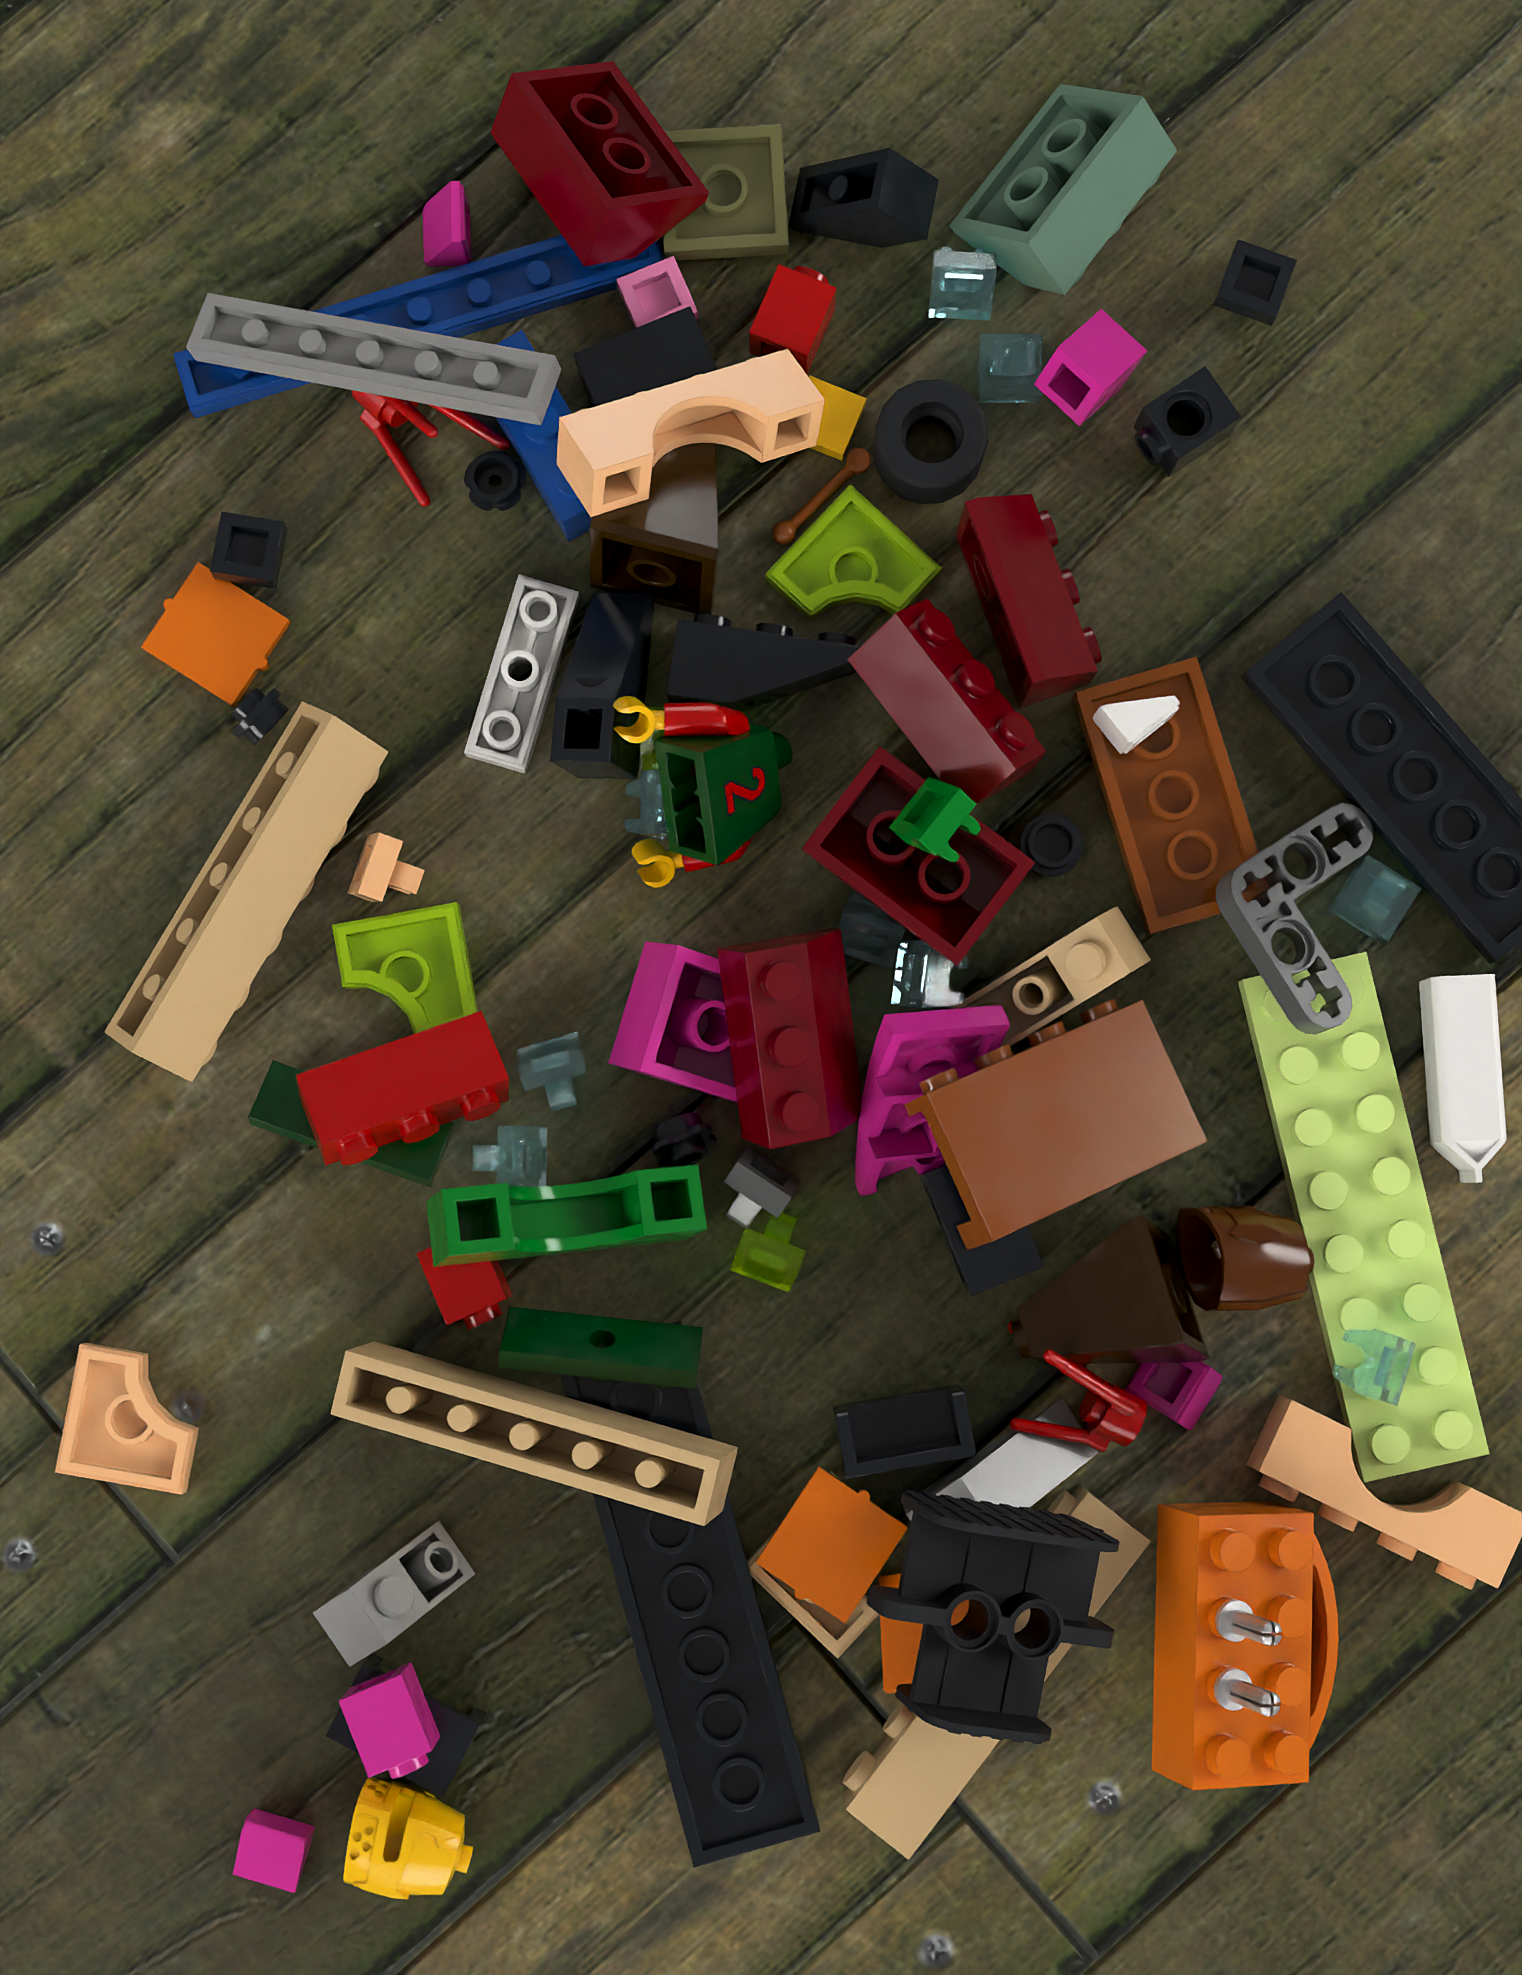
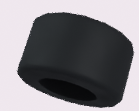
[873,379,988,504]

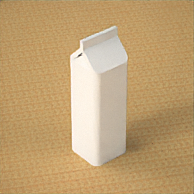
[1419,974,1507,1183]

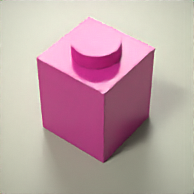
[1034,309,1147,426]
[339,1662,441,1779]

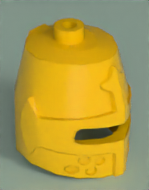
[343,1777,473,1900]

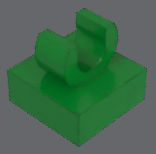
[889,777,981,862]

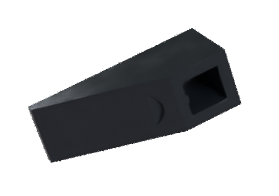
[550,592,655,779]
[667,614,861,712]

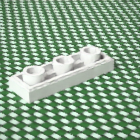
[464,575,580,774]

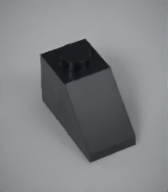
[788,148,939,248]

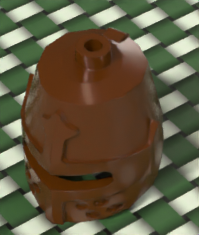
[1177,1206,1314,1311]

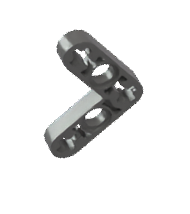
[1216,803,1373,1035]

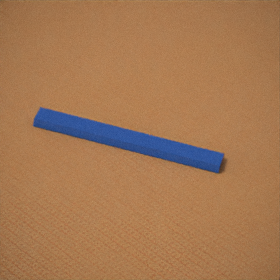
[173,235,664,418]

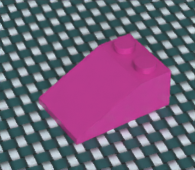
[608,941,737,1103]

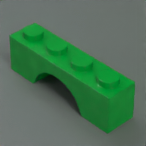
[426,1165,707,1267]

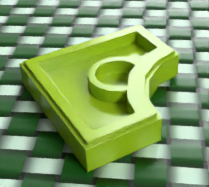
[765,484,942,621]
[332,902,478,1034]

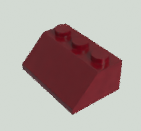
[490,61,709,267]
[955,494,1102,709]
[847,598,1046,807]
[801,746,1036,967]
[717,927,862,1149]

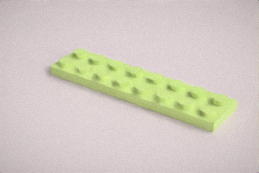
[1238,952,1490,1483]

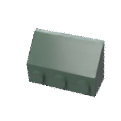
[949,84,1177,295]

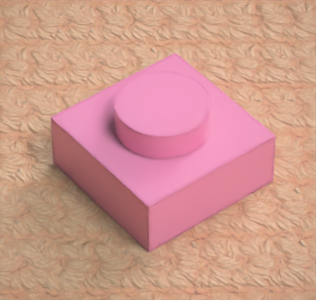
[616,256,698,328]

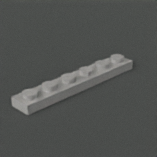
[186,293,561,425]

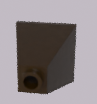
[589,443,719,614]
[1011,1215,1210,1364]

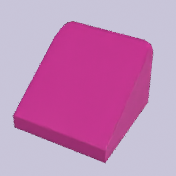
[423,181,472,267]
[1125,1361,1223,1430]
[233,1808,316,1893]

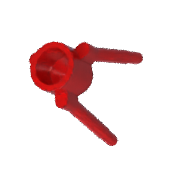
[352,390,510,507]
[1007,1321,1147,1453]

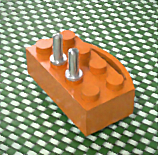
[1151,1501,1339,1791]

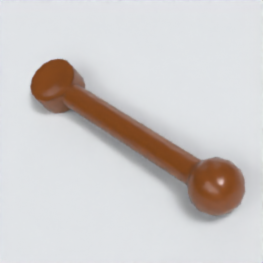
[771,447,871,545]

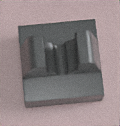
[724,1146,801,1230]

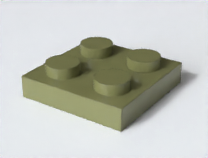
[663,124,789,261]

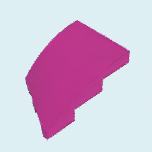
[855,1005,1011,1196]

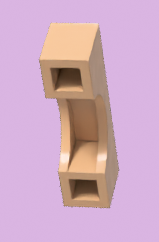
[556,349,825,517]
[1246,1395,1522,1590]

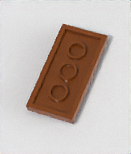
[1073,656,1270,936]

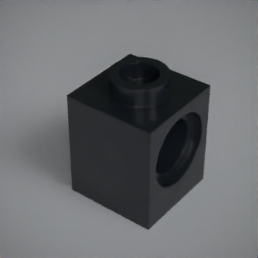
[1134,366,1241,477]

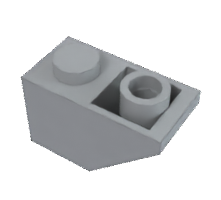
[312,1521,475,1667]

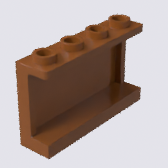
[904,999,1207,1250]

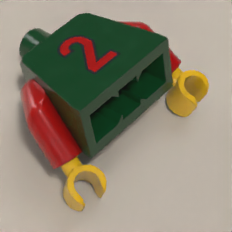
[613,696,793,888]

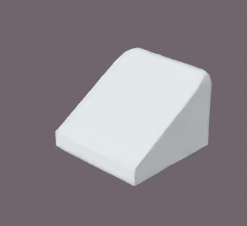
[1092,696,1180,754]

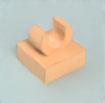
[347,832,425,902]

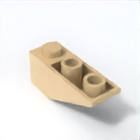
[950,906,1151,1047]

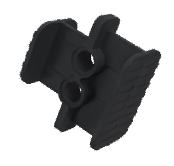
[866,1490,1120,1744]

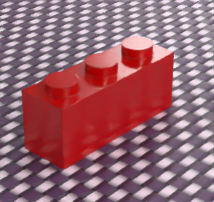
[296,1011,509,1166]

